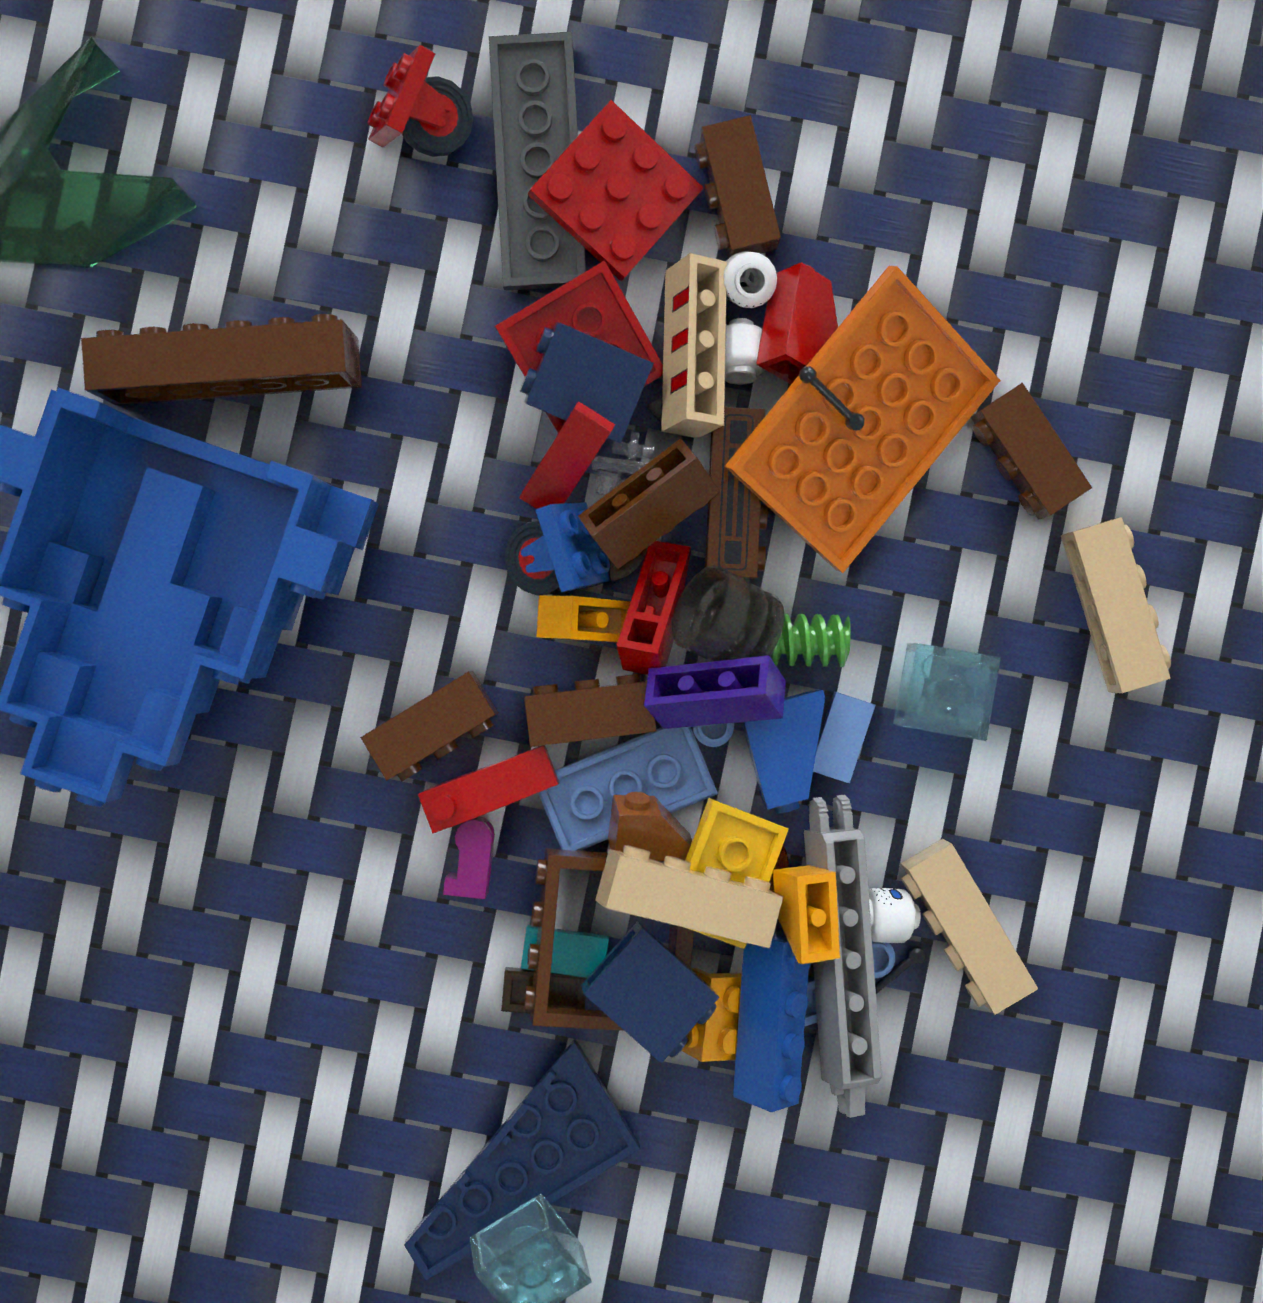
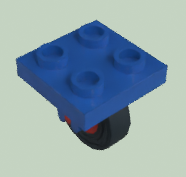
[504,502,611,596]

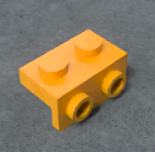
[681,968,742,1062]

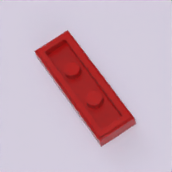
[519,401,615,509]

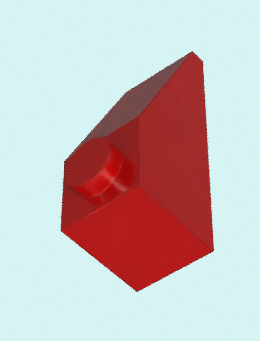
[617,541,691,675]
[418,745,559,834]

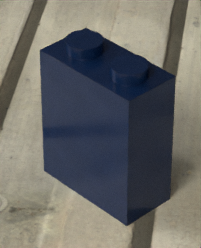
[520,322,654,443]
[581,921,719,1064]

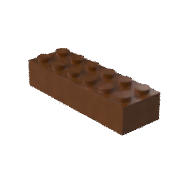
[81,314,362,405]

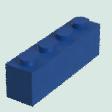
[733,927,811,1113]

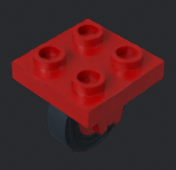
[367,45,473,157]

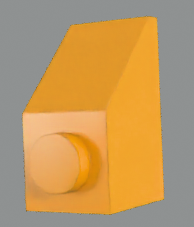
[536,595,630,642]
[773,865,840,964]

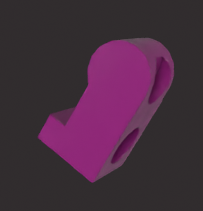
[443,816,495,899]

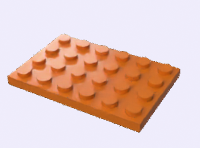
[725,266,1001,573]

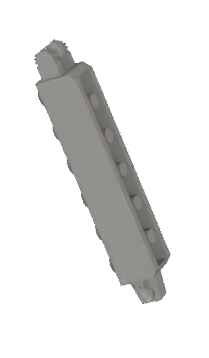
[804,795,882,1118]

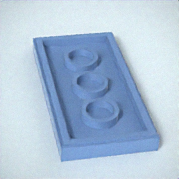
[538,727,718,851]

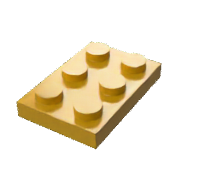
[684,798,789,949]

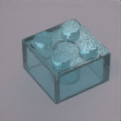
[893,643,1001,741]
[470,1193,592,1303]

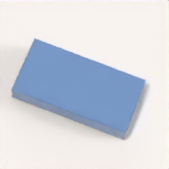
[813,691,876,784]

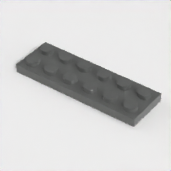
[489,32,586,291]

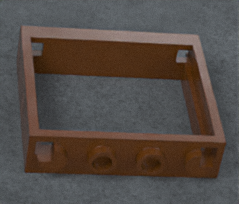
[524,848,694,1031]

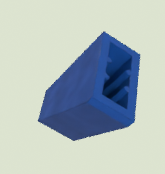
[741,689,825,814]

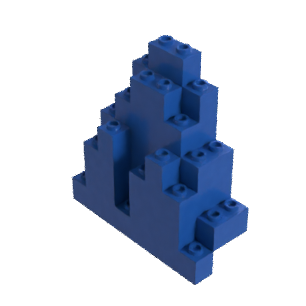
[0,388,379,807]

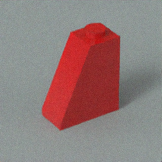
[756,262,838,384]

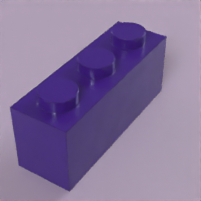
[644,656,786,729]

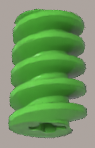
[762,613,851,667]

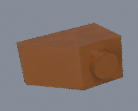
[608,792,692,861]

